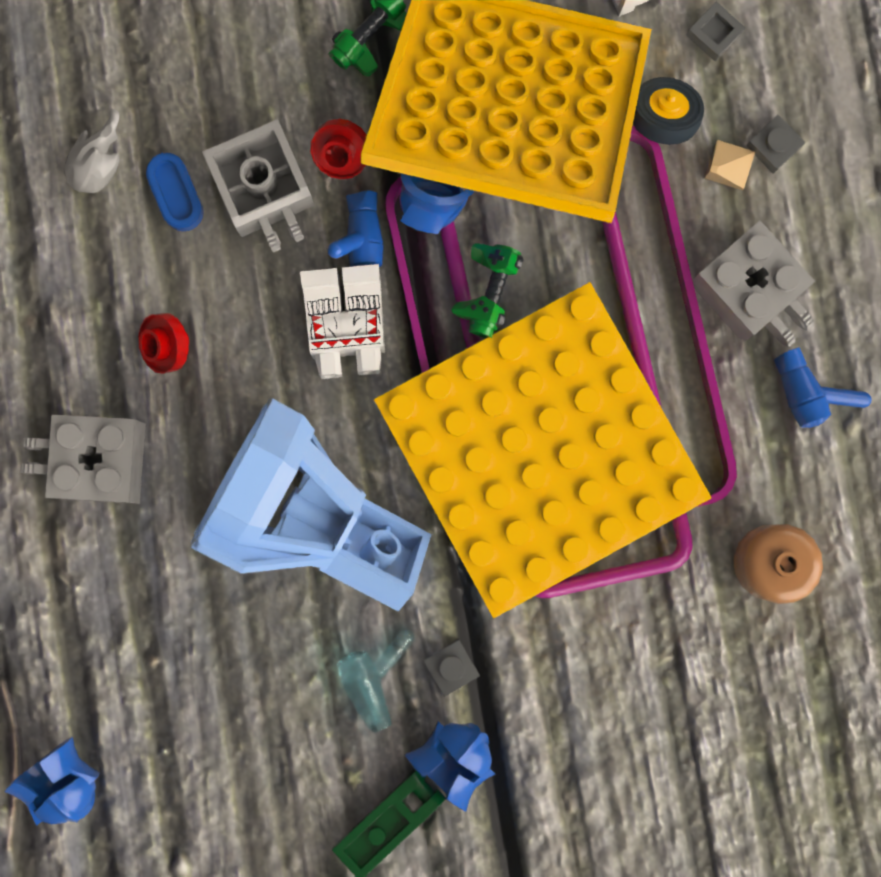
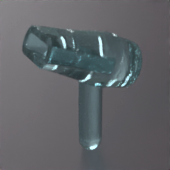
[337,629,415,733]

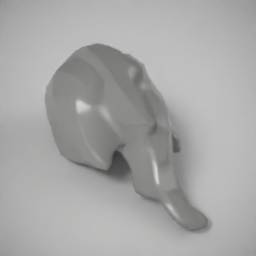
[64,109,119,193]

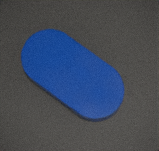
[146,153,204,231]

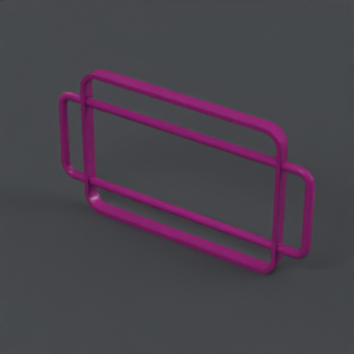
[386,126,737,598]

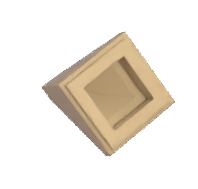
[705,140,755,190]

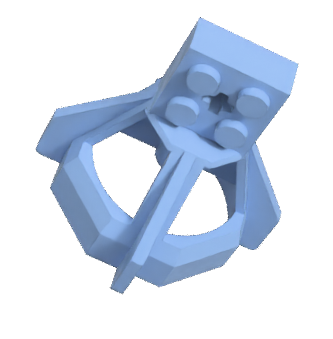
[191,399,432,611]

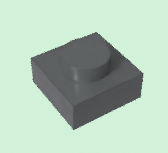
[686,1,745,62]
[746,115,806,174]
[424,639,480,697]

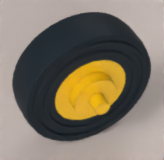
[633,77,704,145]

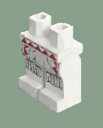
[300,264,385,379]

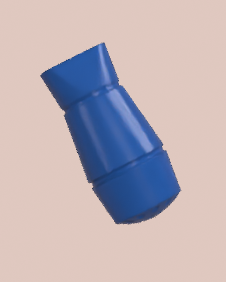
[327,190,383,267]
[774,347,872,428]

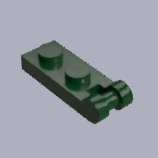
[332,769,446,877]

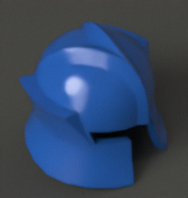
[399,173,475,234]
[404,721,495,812]
[4,737,100,826]

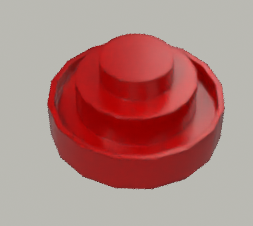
[310,118,367,180]
[138,313,189,374]

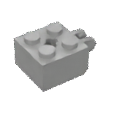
[202,119,315,253]
[692,221,815,347]
[20,415,146,504]

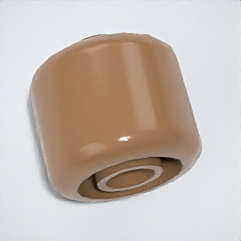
[734,524,823,604]

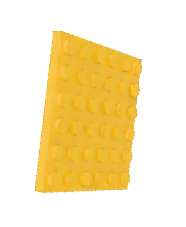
[361,0,652,223]
[374,282,712,619]

